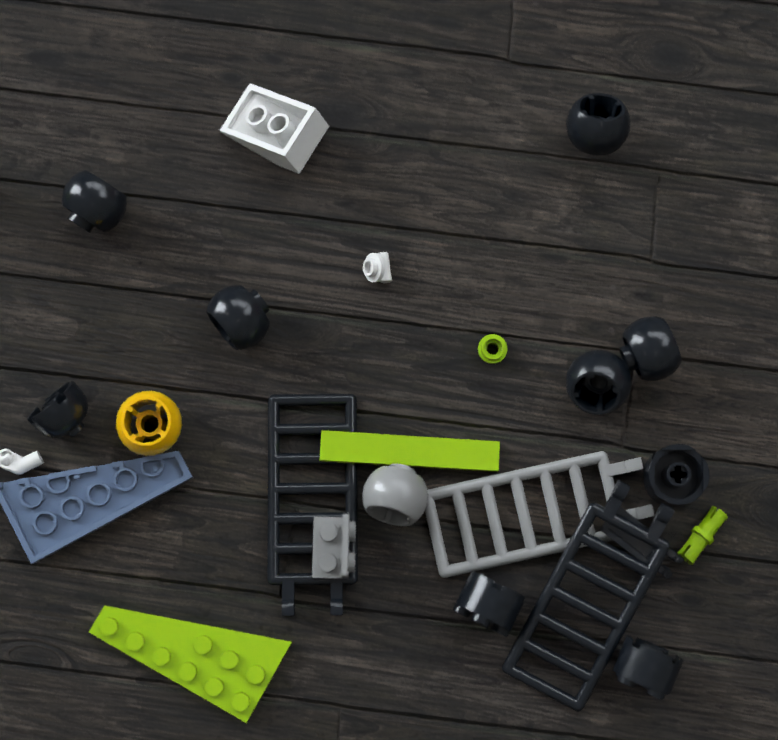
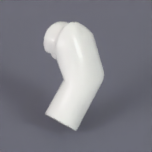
[0,449,44,475]

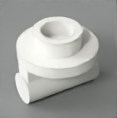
[363,252,392,283]

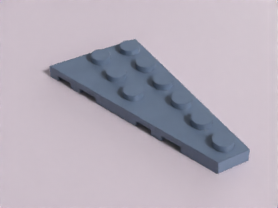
[0,451,194,564]

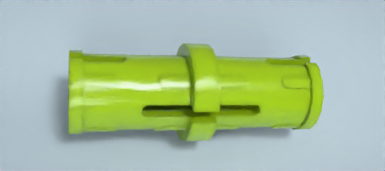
[677,506,728,565]

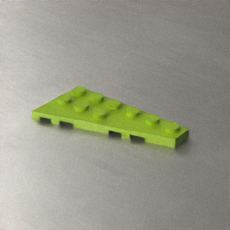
[89,605,292,723]

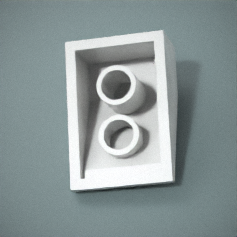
[220,83,329,174]

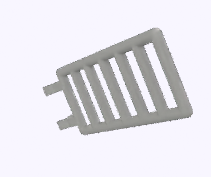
[425,451,655,578]

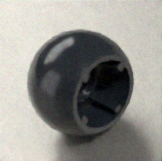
[566,93,631,156]
[62,170,127,233]
[206,285,270,350]
[619,316,682,381]
[566,350,631,415]

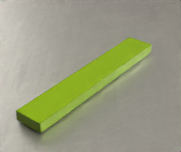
[319,430,500,472]

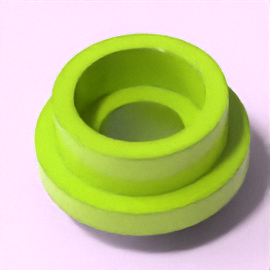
[478,334,508,364]

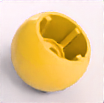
[116,391,182,456]

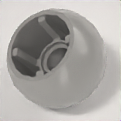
[362,463,428,526]

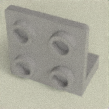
[312,514,356,579]

